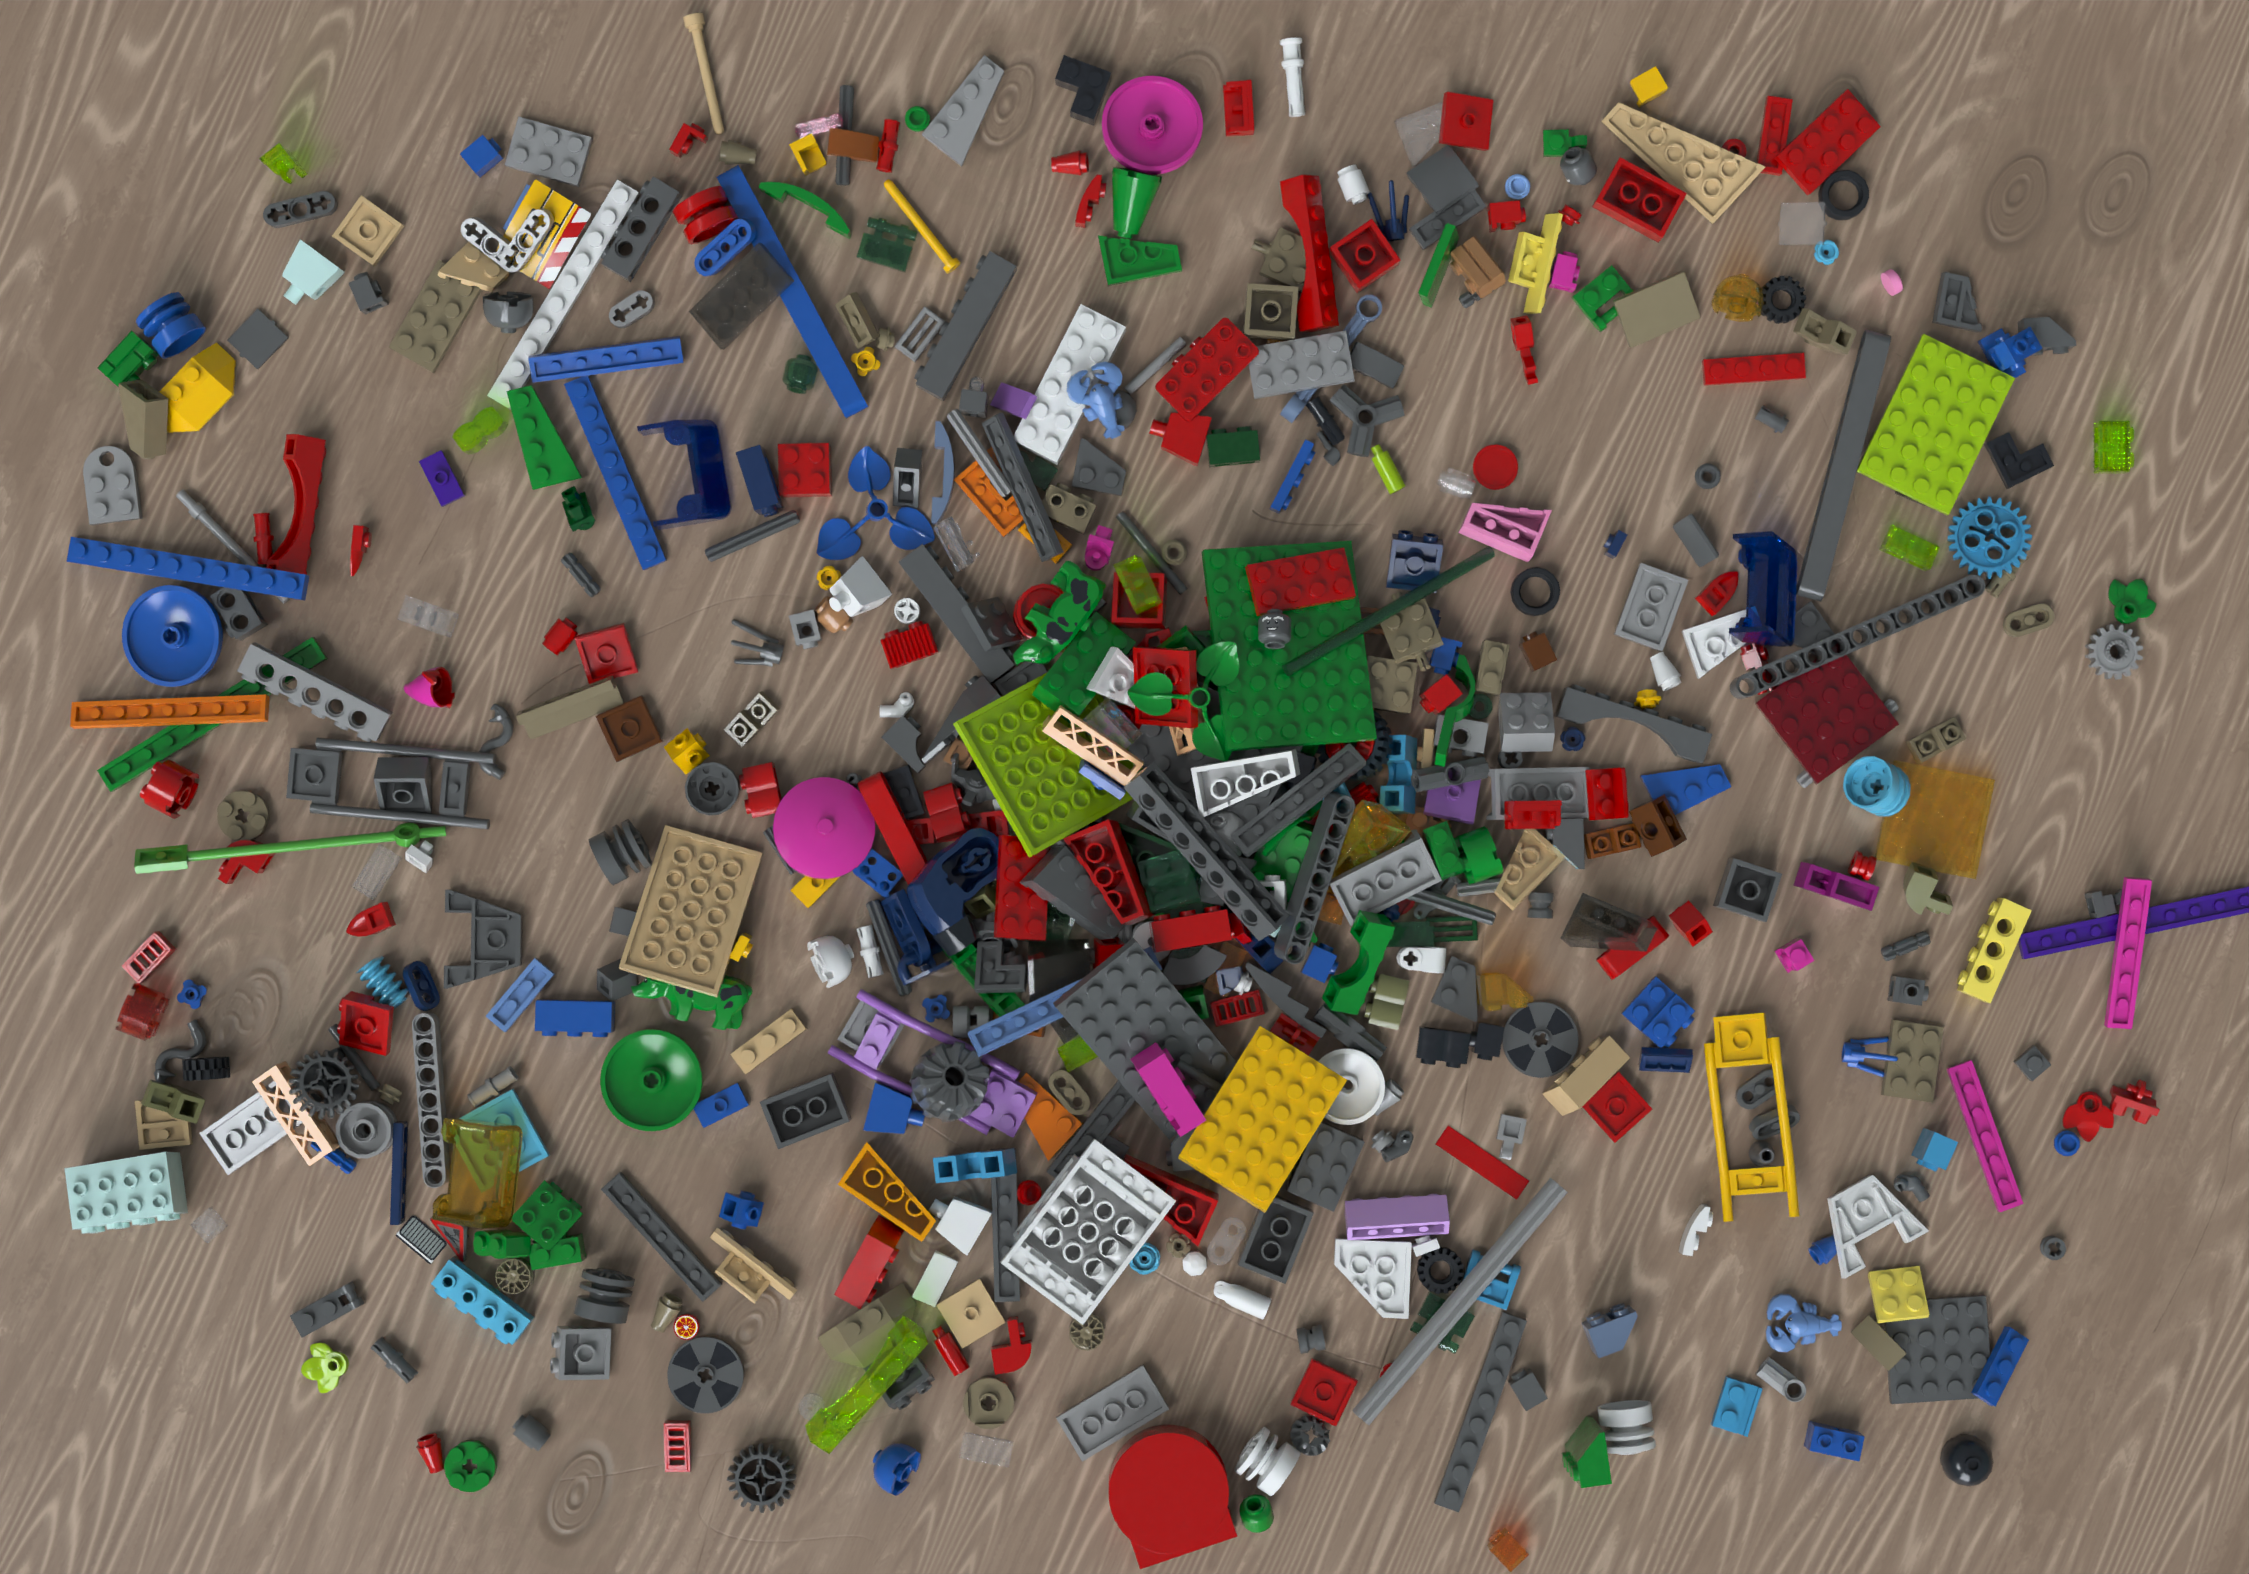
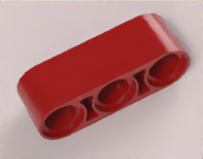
[1596,915,1669,980]

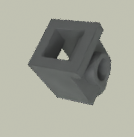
[349,272,389,314]
[1887,976,1929,1006]

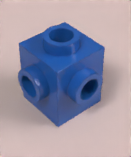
[719,1191,764,1229]

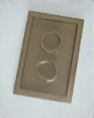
[1612,271,1701,348]

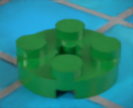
[444,1440,497,1492]

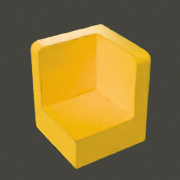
[1630,66,1668,107]
[789,133,827,176]

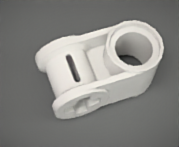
[1396,946,1446,973]

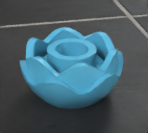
[1129,1242,1160,1275]

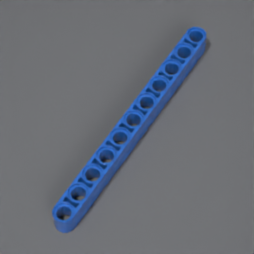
[717,165,868,419]

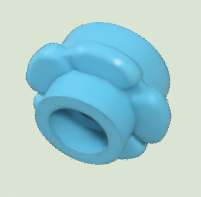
[1814,240,1839,265]

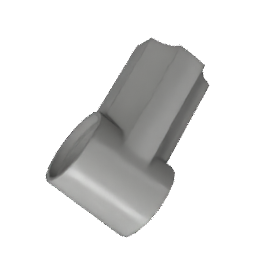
[1756,1357,1806,1402]

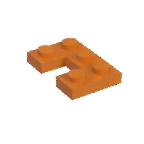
[954,447,1024,537]

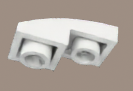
[1679,1204,1713,1256]

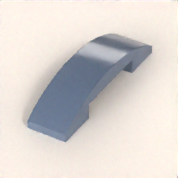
[931,421,955,525]

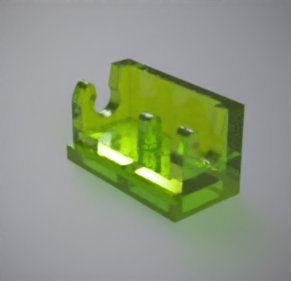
[259,143,308,184]
[1879,524,1940,571]
[1113,555,1162,614]
[1057,1036,1098,1072]

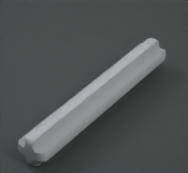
[947,409,1012,497]

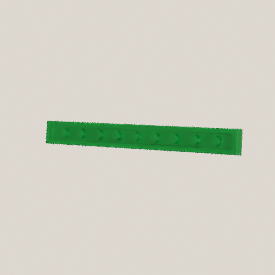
[97,637,328,792]

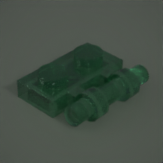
[857,217,918,273]
[1410,1291,1475,1354]

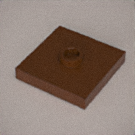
[596,695,664,762]

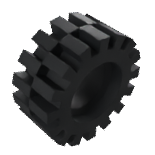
[1757,276,1806,324]
[182,1057,230,1081]
[1417,1246,1464,1294]

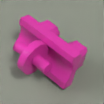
[1084,525,1114,571]

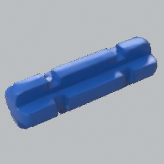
[311,1141,357,1174]

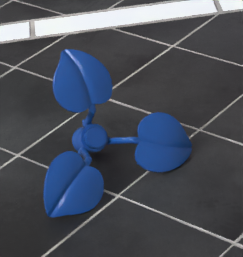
[817,446,935,560]

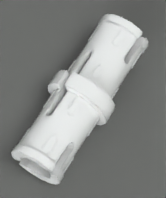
[856,925,884,978]

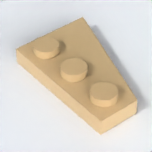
[1494,829,1565,911]

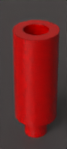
[932,1325,970,1376]

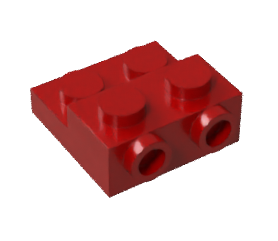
[337,991,394,1056]

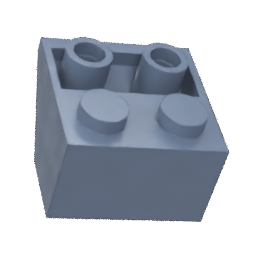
[1582,1303,1638,1358]

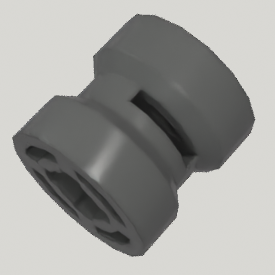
[1527,892,1554,919]
[1296,1324,1326,1354]

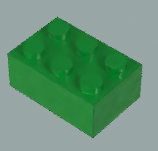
[1250,821,1314,903]

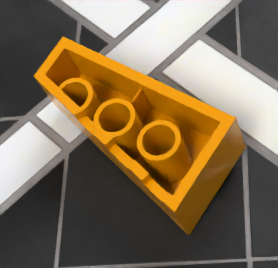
[838,1142,936,1242]

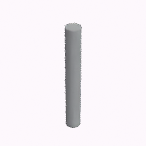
[1124,337,1186,395]

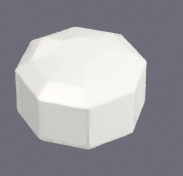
[1182,1251,1207,1276]

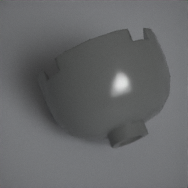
[483,292,533,333]

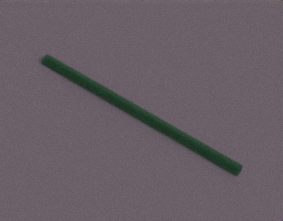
[1282,546,1495,676]

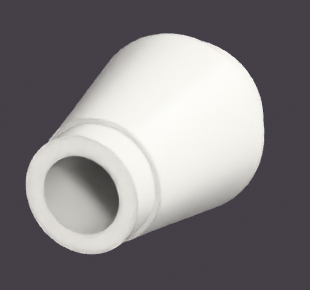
[1650,652,1681,691]

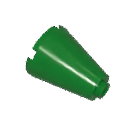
[1112,167,1162,239]

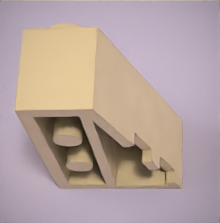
[1542,1035,1630,1116]

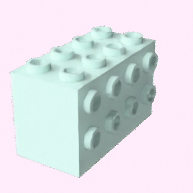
[65,1152,188,1234]

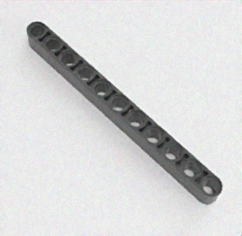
[1795,329,1891,601]
[1730,575,1985,699]

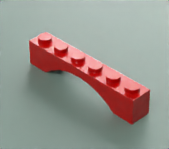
[1280,175,1339,332]
[267,434,326,575]

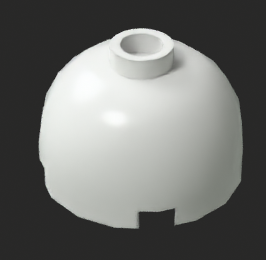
[807,936,854,988]

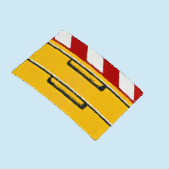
[495,180,591,289]

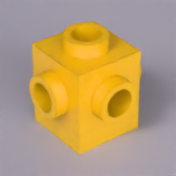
[664,728,710,774]

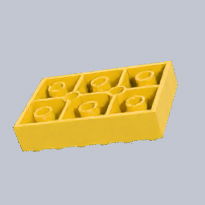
[1178,1026,1347,1213]

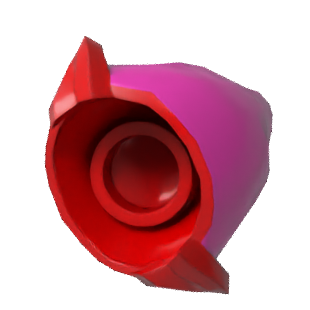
[403,667,455,709]

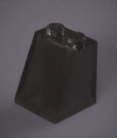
[1028,939,1095,1003]

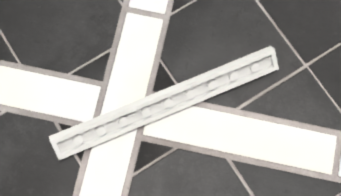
[487,180,640,410]

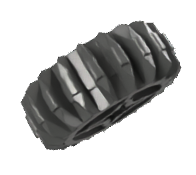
[288,1050,359,1119]
[727,1443,796,1513]

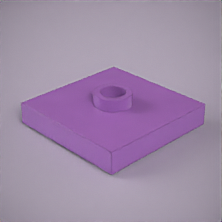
[1423,765,1481,825]

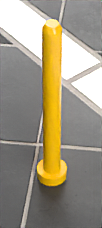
[884,179,961,274]

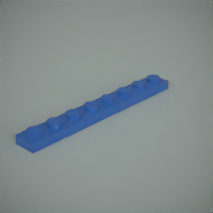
[564,375,667,570]

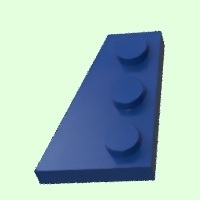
[1640,764,1731,815]

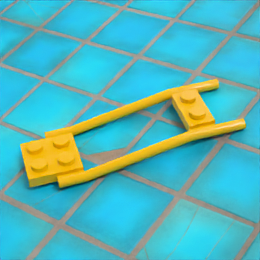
[1704,1013,1800,1222]

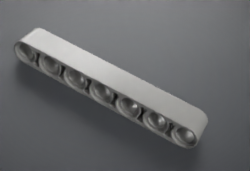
[412,1012,451,1188]

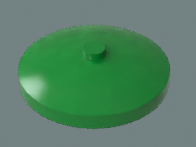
[600,1029,703,1131]

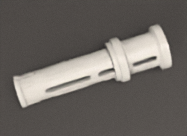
[1280,38,1305,117]

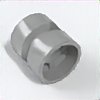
[953,1006,990,1038]

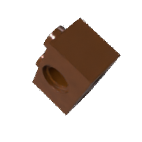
[1629,794,1687,857]

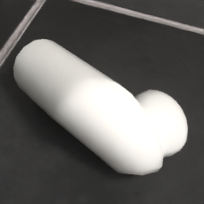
[880,692,914,718]

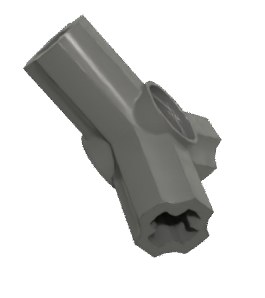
[1330,384,1405,457]

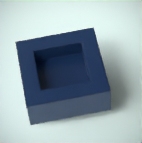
[1603,530,1628,559]

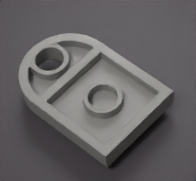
[83,446,142,525]

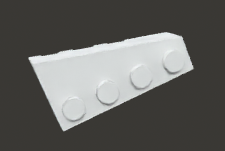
[1191,749,1300,817]

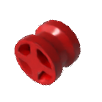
[1848,851,1877,881]

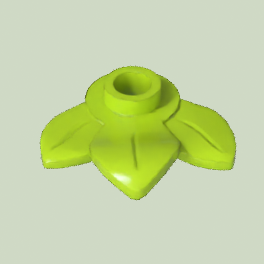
[301,1342,349,1393]

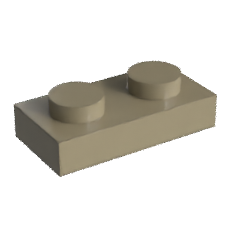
[835,292,879,349]

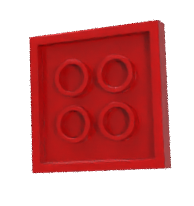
[1133,647,1198,728]

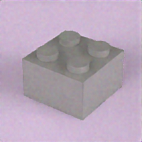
[1498,692,1555,752]

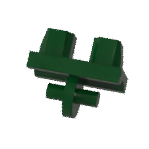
[561,486,596,532]

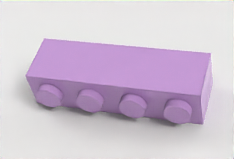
[1345,1194,1450,1240]

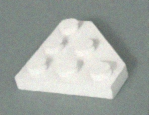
[1334,1238,1412,1319]

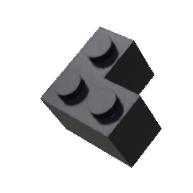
[1055,55,1112,126]

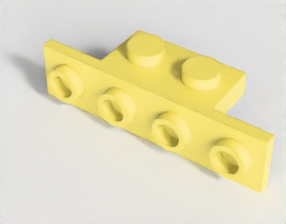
[1508,213,1563,314]

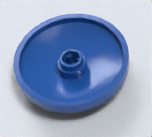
[122,585,223,687]

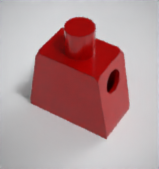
[1149,412,1212,466]

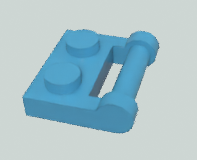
[1462,1249,1521,1310]

